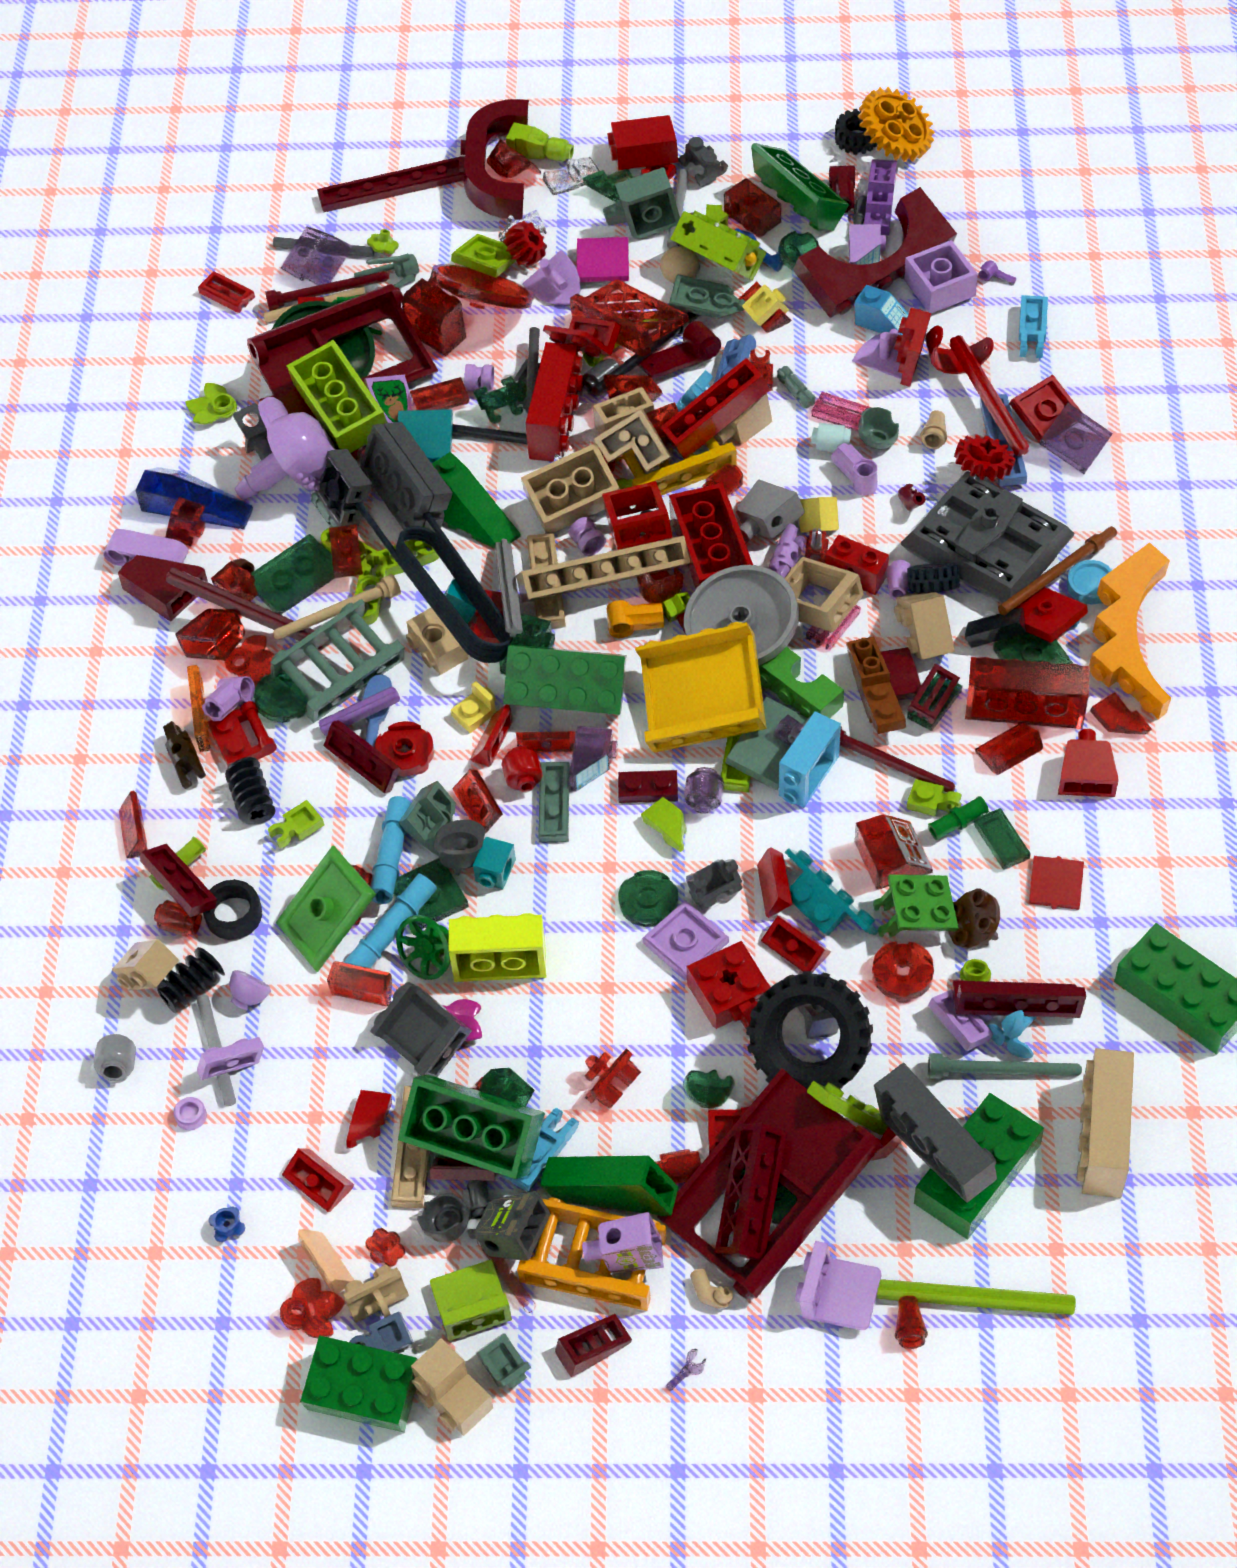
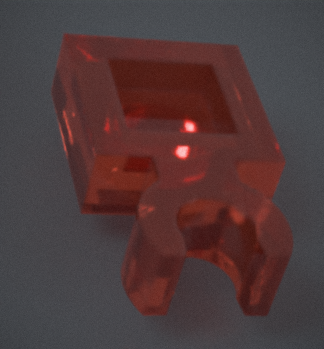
[750,349,773,391]

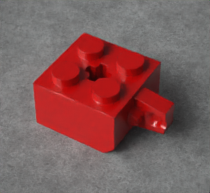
[686,940,771,1030]

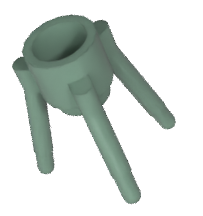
[354,253,419,288]

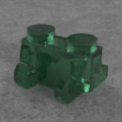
[474,376,528,424]

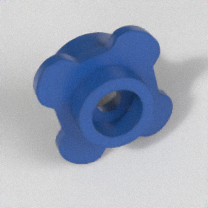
[208,1206,246,1243]

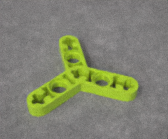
[320,527,439,625]

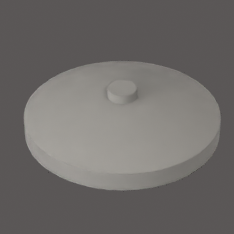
[684,565,799,666]

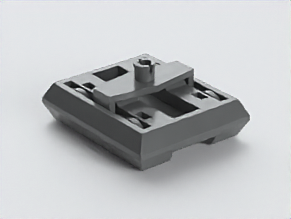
[901,471,1075,604]

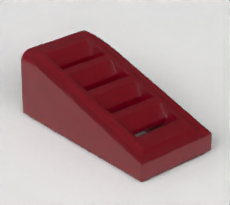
[555,1313,632,1377]

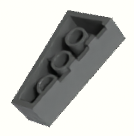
[874,1062,997,1203]

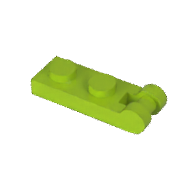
[807,1081,888,1135]

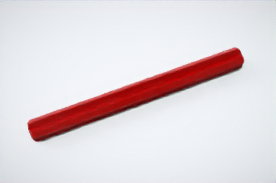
[949,335,1029,457]

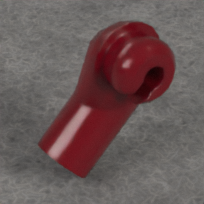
[898,483,926,510]

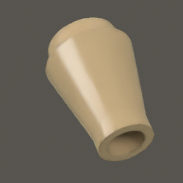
[920,410,947,449]

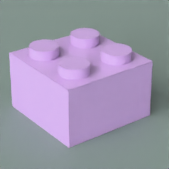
[904,240,978,313]

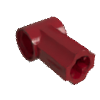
[829,165,855,213]

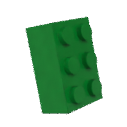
[300,1335,418,1433]

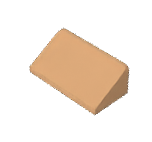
[297,1229,354,1295]

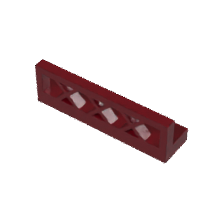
[951,980,1087,1018]
[714,1123,787,1261]

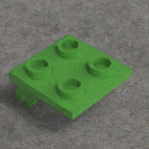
[873,874,958,937]

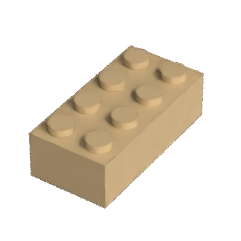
[1076,1048,1134,1198]

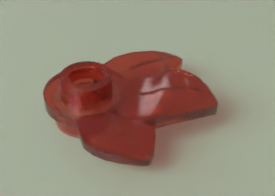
[224,635,275,690]
[279,1278,345,1339]

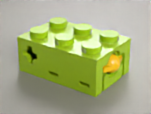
[670,210,767,281]

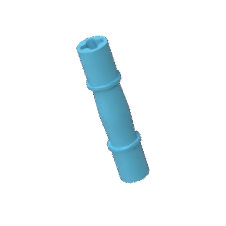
[370,796,411,904]
[340,873,437,982]

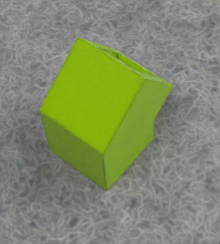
[706,204,728,226]
[662,592,690,623]

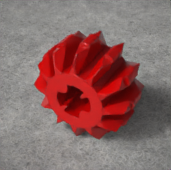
[503,221,547,267]

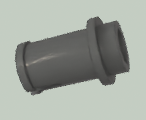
[467,1180,490,1219]

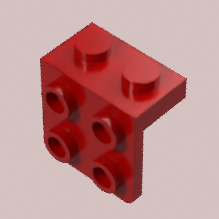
[543,316,621,358]

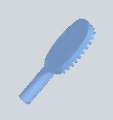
[363,674,392,748]

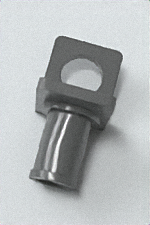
[233,403,272,460]

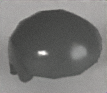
[417,1194,470,1242]

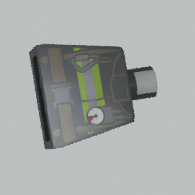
[467,1191,551,1261]

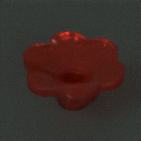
[365,1228,405,1267]

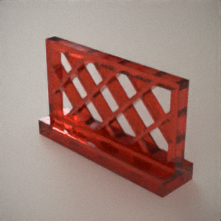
[569,279,689,357]

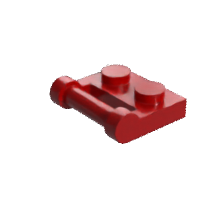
[207,701,277,767]

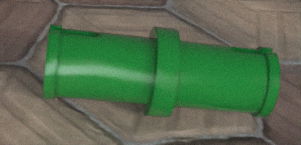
[928,796,989,841]

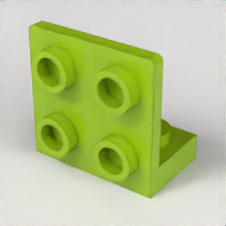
[430,1260,512,1341]

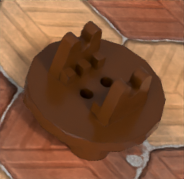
[948,888,1000,950]

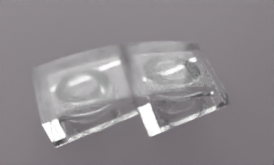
[542,157,601,195]

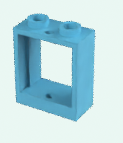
[779,711,841,808]

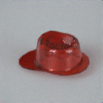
[487,136,542,178]

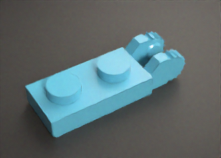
[1018,295,1048,358]
[676,370,713,411]
[503,1108,579,1192]

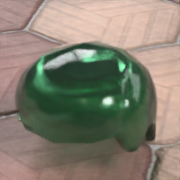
[778,231,819,270]
[683,1069,735,1109]

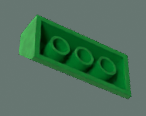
[751,143,849,231]

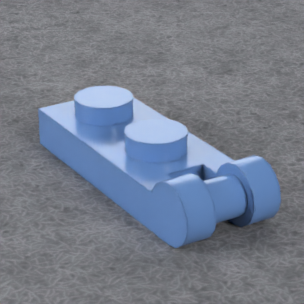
[713,334,756,384]

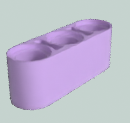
[103,529,188,566]

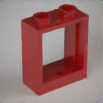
[602,481,673,550]

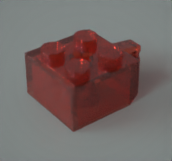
[401,277,467,357]

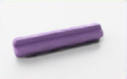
[318,687,400,736]

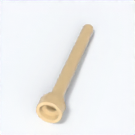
[273,574,401,640]

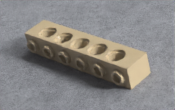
[516,536,691,603]

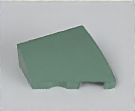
[399,780,456,856]

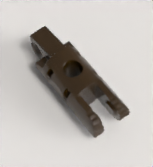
[163,721,206,789]

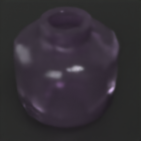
[684,767,724,814]

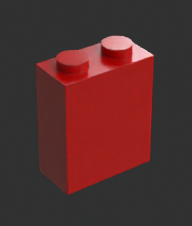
[607,115,678,170]

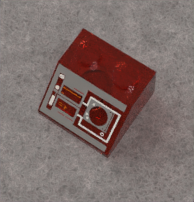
[854,814,933,890]

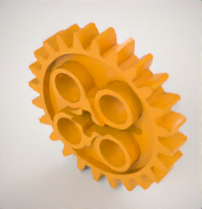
[858,87,935,162]

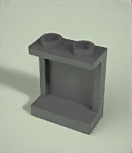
[370,982,472,1077]

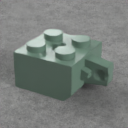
[603,167,680,239]

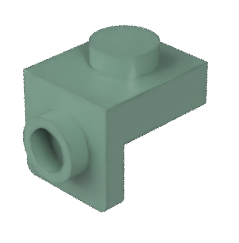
[476,1333,531,1389]

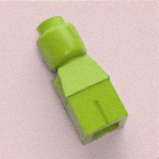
[506,122,574,162]

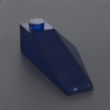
[135,467,253,530]

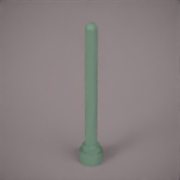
[928,1053,1082,1079]

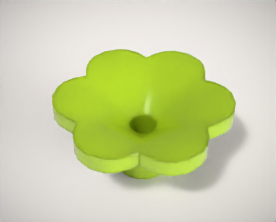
[367,229,399,254]

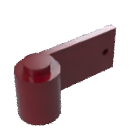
[638,321,721,380]

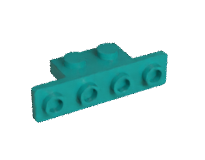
[785,848,878,936]

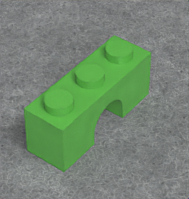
[759,647,844,718]

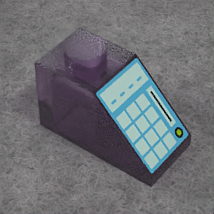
[569,726,618,791]

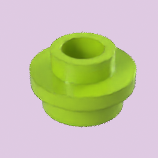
[960,959,991,981]

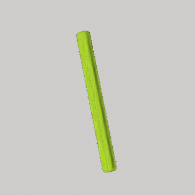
[876,1279,1076,1315]

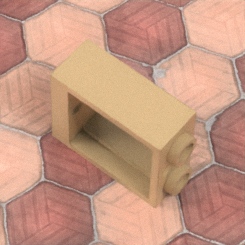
[784,557,864,632]

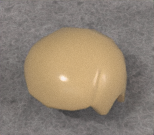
[660,246,700,283]

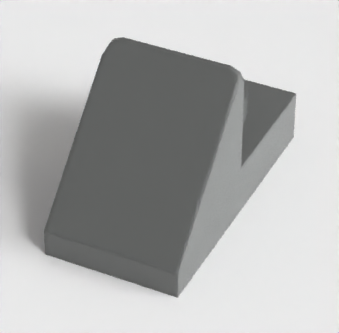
[797,1004,839,1039]

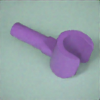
[978,260,1017,284]

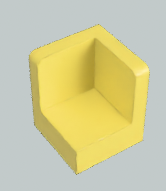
[799,497,839,533]

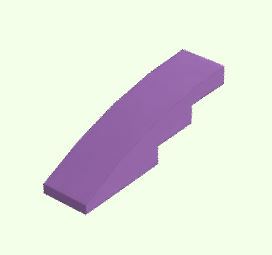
[864,159,897,236]

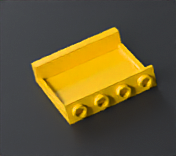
[635,622,767,753]

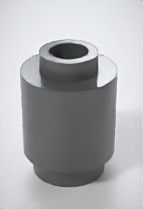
[583,358,619,396]

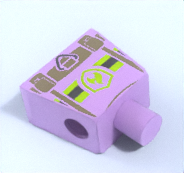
[582,1212,664,1273]

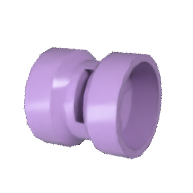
[464,364,494,391]
[568,517,606,556]

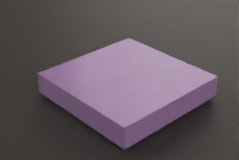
[642,900,729,980]

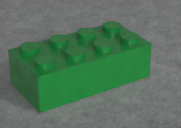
[503,644,627,715]
[1114,923,1237,1055]
[398,1074,545,1179]
[913,1093,1044,1240]

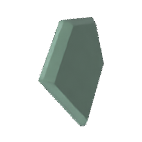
[668,274,745,319]

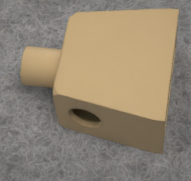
[714,393,773,444]

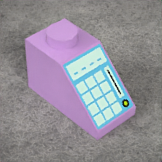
[849,224,886,265]

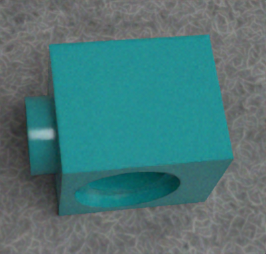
[473,837,516,889]

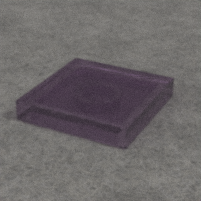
[1039,403,1113,474]

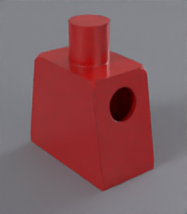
[1058,729,1119,797]

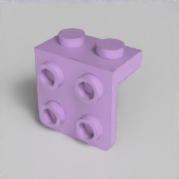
[795,1241,882,1330]

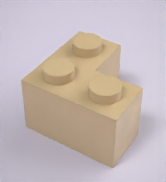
[594,409,672,472]
[894,592,955,660]
[411,1338,493,1436]

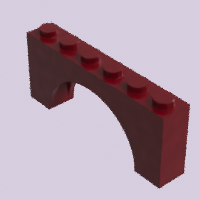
[793,187,957,318]

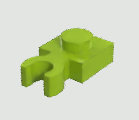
[268,800,325,848]

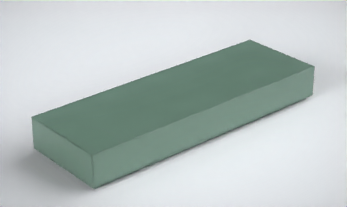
[538,762,570,842]

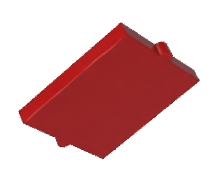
[1029,856,1084,910]

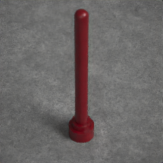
[265,271,389,311]
[840,726,956,792]

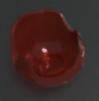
[636,567,684,604]

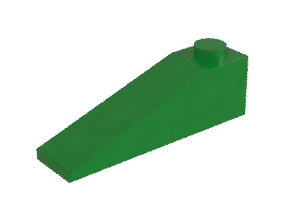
[432,452,521,549]

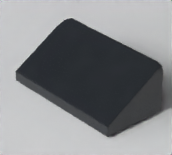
[965,607,1026,648]

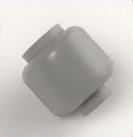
[93,1034,136,1081]

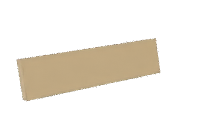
[527,533,566,630]
[391,1086,430,1208]

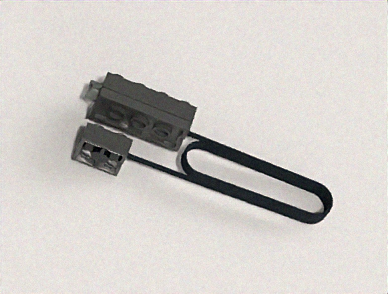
[315,422,513,663]

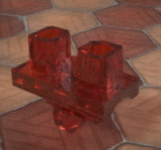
[584,1048,641,1109]

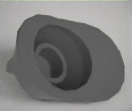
[434,819,485,876]

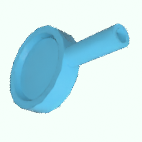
[1067,560,1112,627]

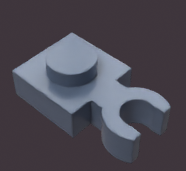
[349,1311,414,1352]

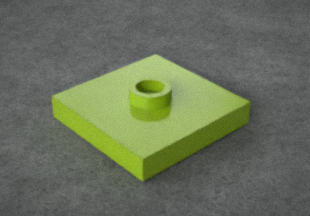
[451,233,516,277]

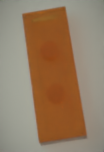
[187,665,211,752]

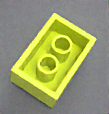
[449,913,547,982]

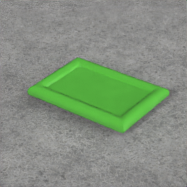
[275,845,376,972]

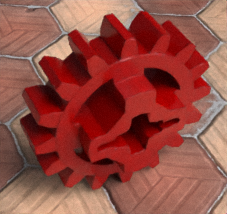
[954,434,1016,481]

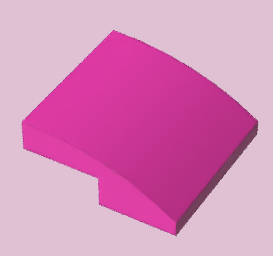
[577,237,629,282]

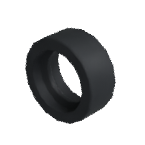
[203,879,262,940]

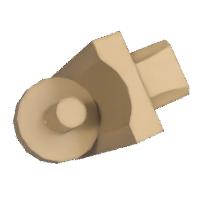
[343,1264,409,1323]

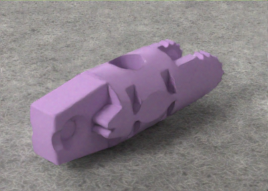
[768,523,806,578]

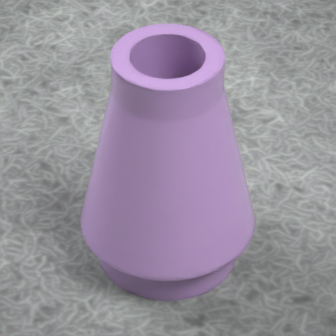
[886,560,911,600]

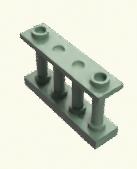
[270,599,405,724]

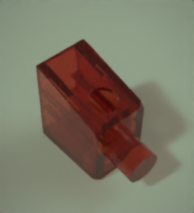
[175,608,246,661]

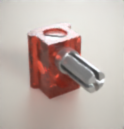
[805,528,829,563]

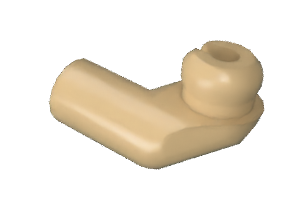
[690,1269,733,1309]

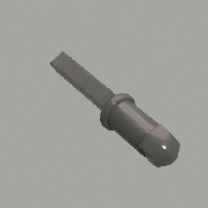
[852,195,867,224]

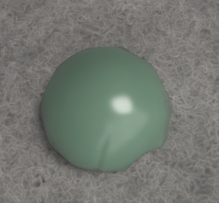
[858,407,899,450]

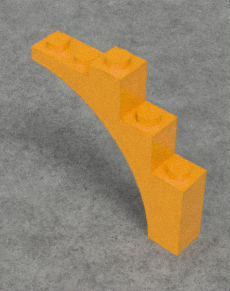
[1088,542,1171,720]

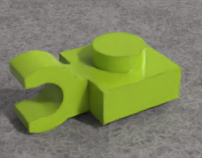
[907,779,962,816]

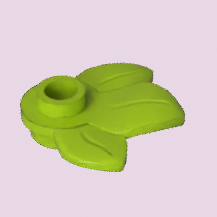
[185,383,237,425]

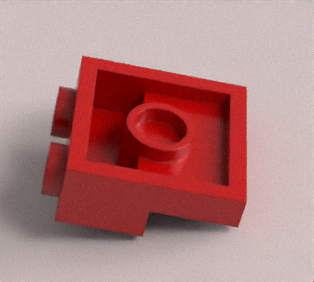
[894,308,932,387]

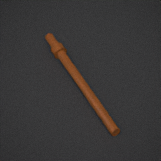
[998,526,1117,615]

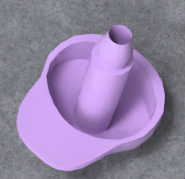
[235,397,337,500]

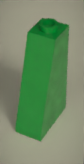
[540,1155,679,1216]

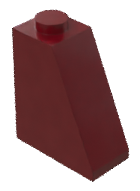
[117,555,208,622]

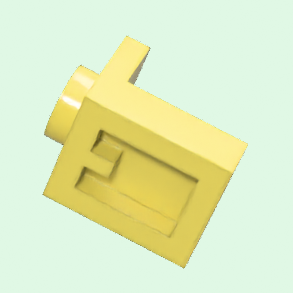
[742,284,789,326]
[450,681,496,733]

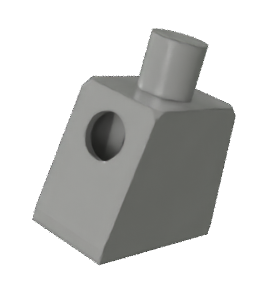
[736,479,805,542]

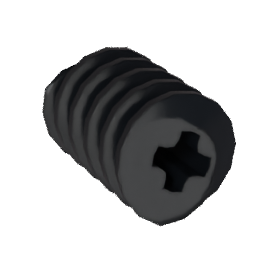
[225,757,276,824]
[157,947,225,1014]

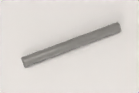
[667,169,689,248]
[196,994,236,1106]

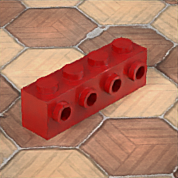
[660,358,770,460]

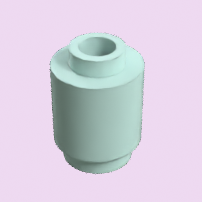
[811,422,852,452]

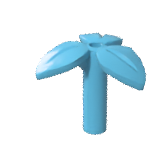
[987,1010,1037,1058]

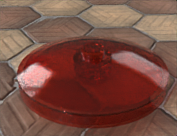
[430,264,534,309]

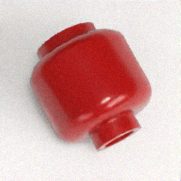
[501,746,543,792]

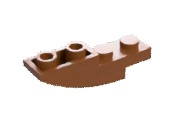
[846,636,906,734]

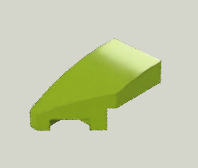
[641,797,687,852]

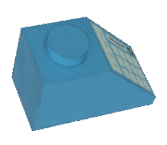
[855,285,909,335]

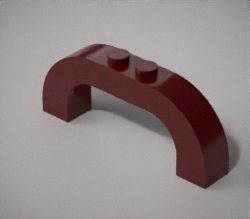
[459,99,529,220]

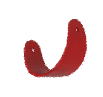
[925,325,994,374]

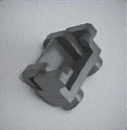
[678,137,728,186]
[686,859,743,910]

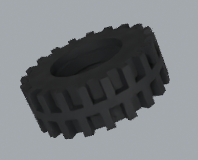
[746,971,873,1089]

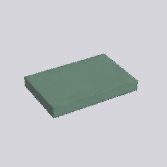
[725,697,808,790]

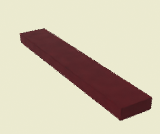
[317,157,464,213]

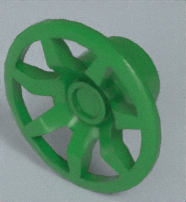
[396,915,450,980]

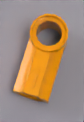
[606,600,664,638]

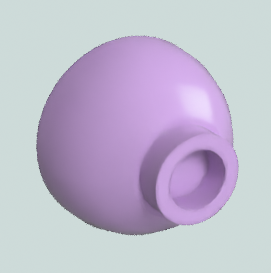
[229,970,271,1010]

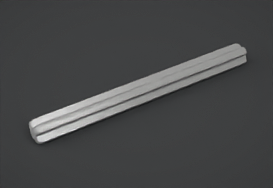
[495,539,523,637]

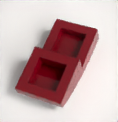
[881,647,921,700]

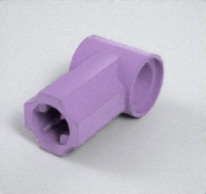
[832,443,878,496]
[202,676,255,721]

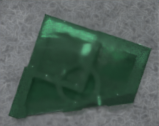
[582,169,634,202]

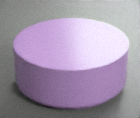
[173,1097,207,1130]

